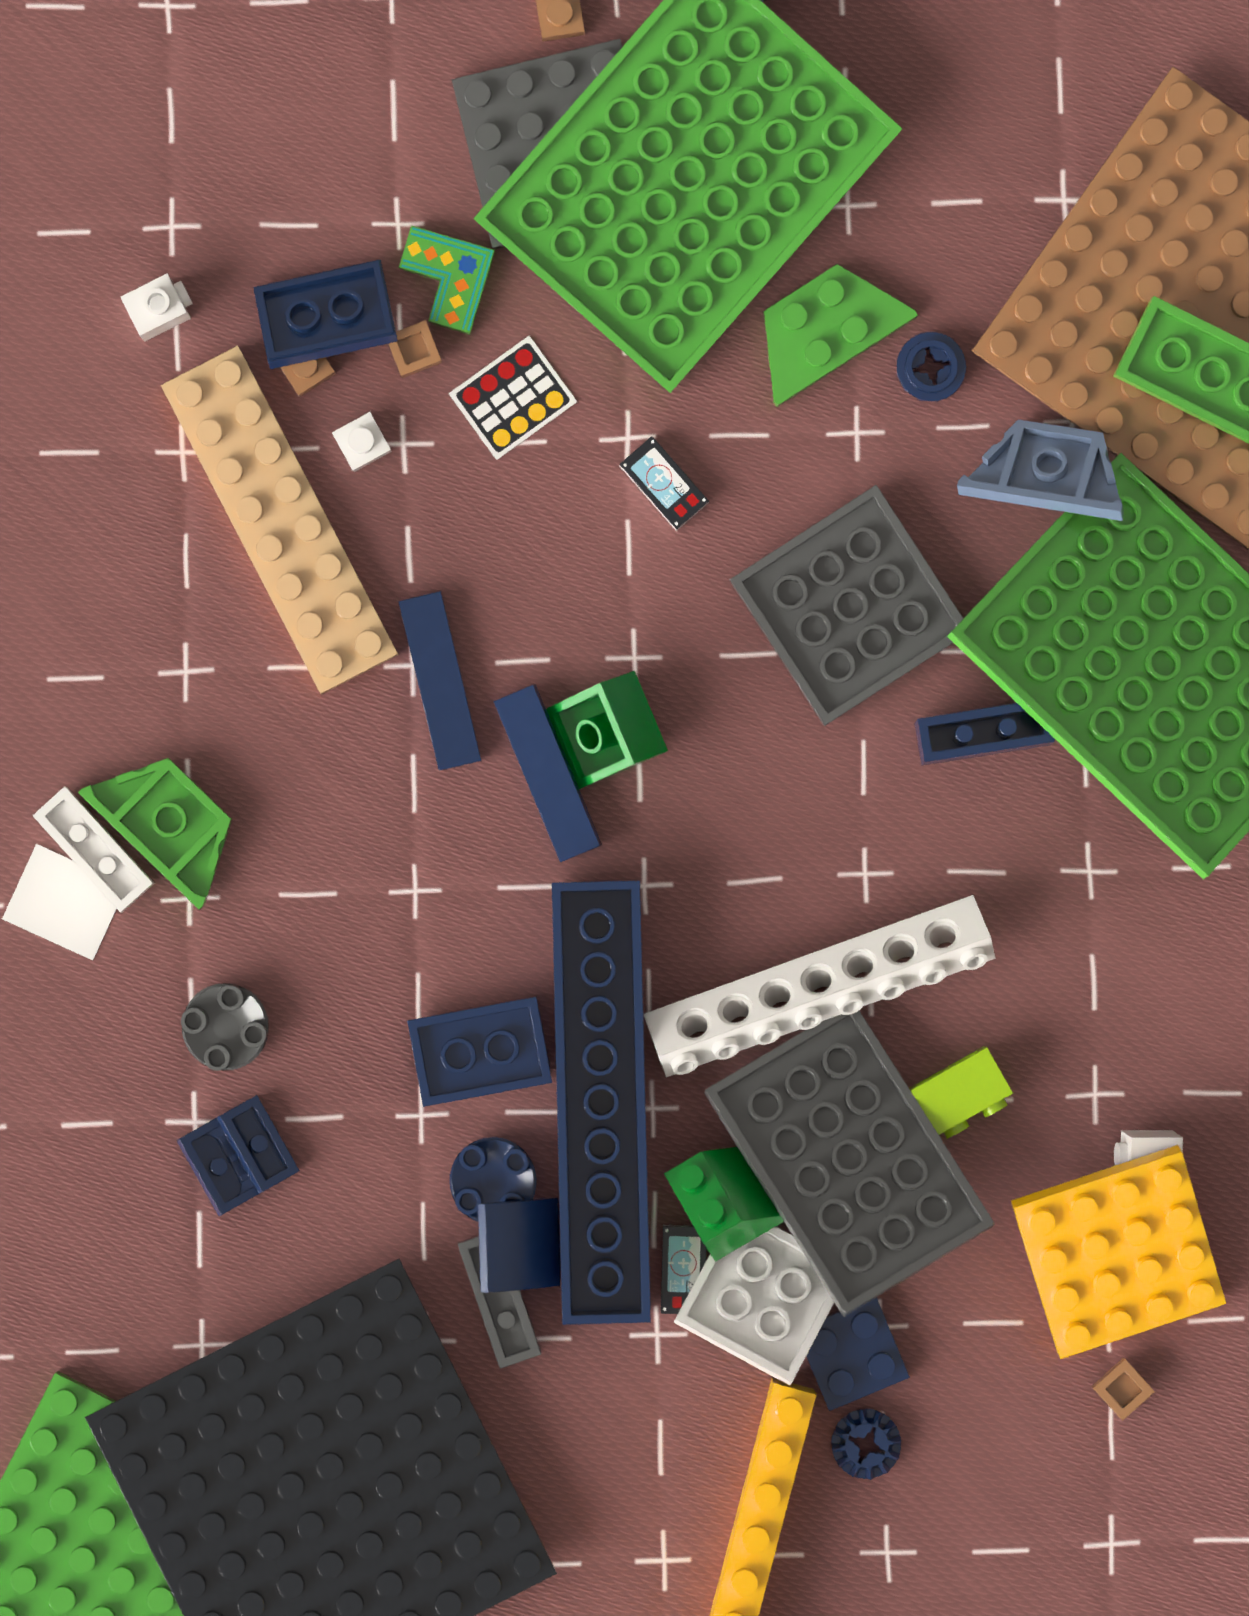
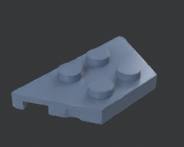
[957,419,1124,521]

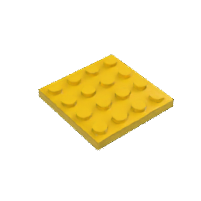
[1011,1145,1226,1359]

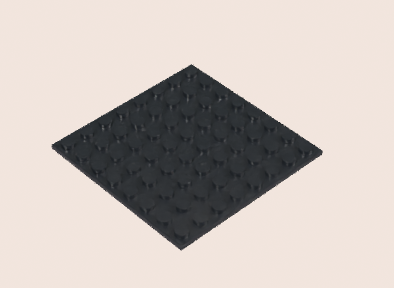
[85,1258,557,1616]

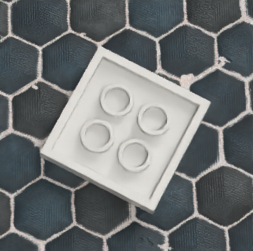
[674,1227,834,1386]

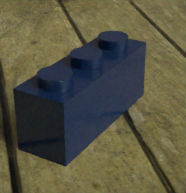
[915,703,1055,766]

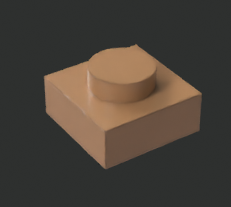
[536,0,585,42]
[389,320,442,378]
[280,357,336,397]
[1091,1357,1155,1421]

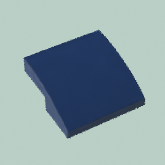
[176,1095,300,1216]
[478,1198,560,1293]

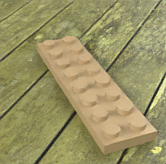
[161,346,399,695]

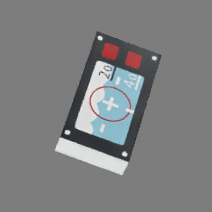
[619,436,709,531]
[661,1225,706,1314]

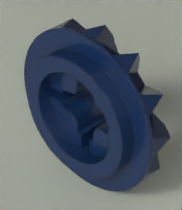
[897,332,966,402]
[831,1409,901,1480]

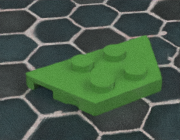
[764,264,918,407]
[78,758,232,910]

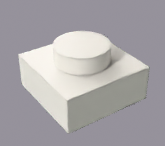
[332,412,392,472]

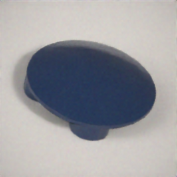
[450,1137,537,1222]

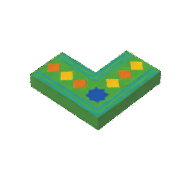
[399,226,495,335]

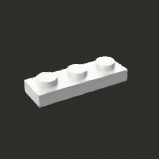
[33,786,154,913]

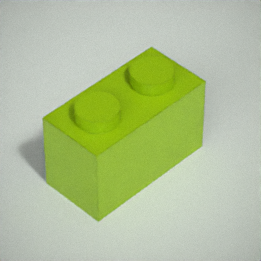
[909,1046,1013,1139]

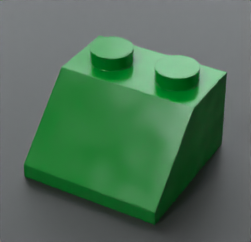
[546,670,668,789]
[664,1147,784,1262]

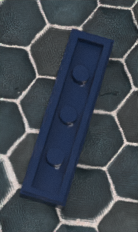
[398,591,482,771]
[494,684,602,862]

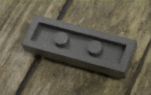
[458,1236,542,1369]

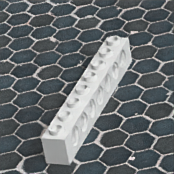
[643,895,996,1078]

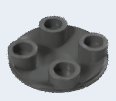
[181,983,269,1071]

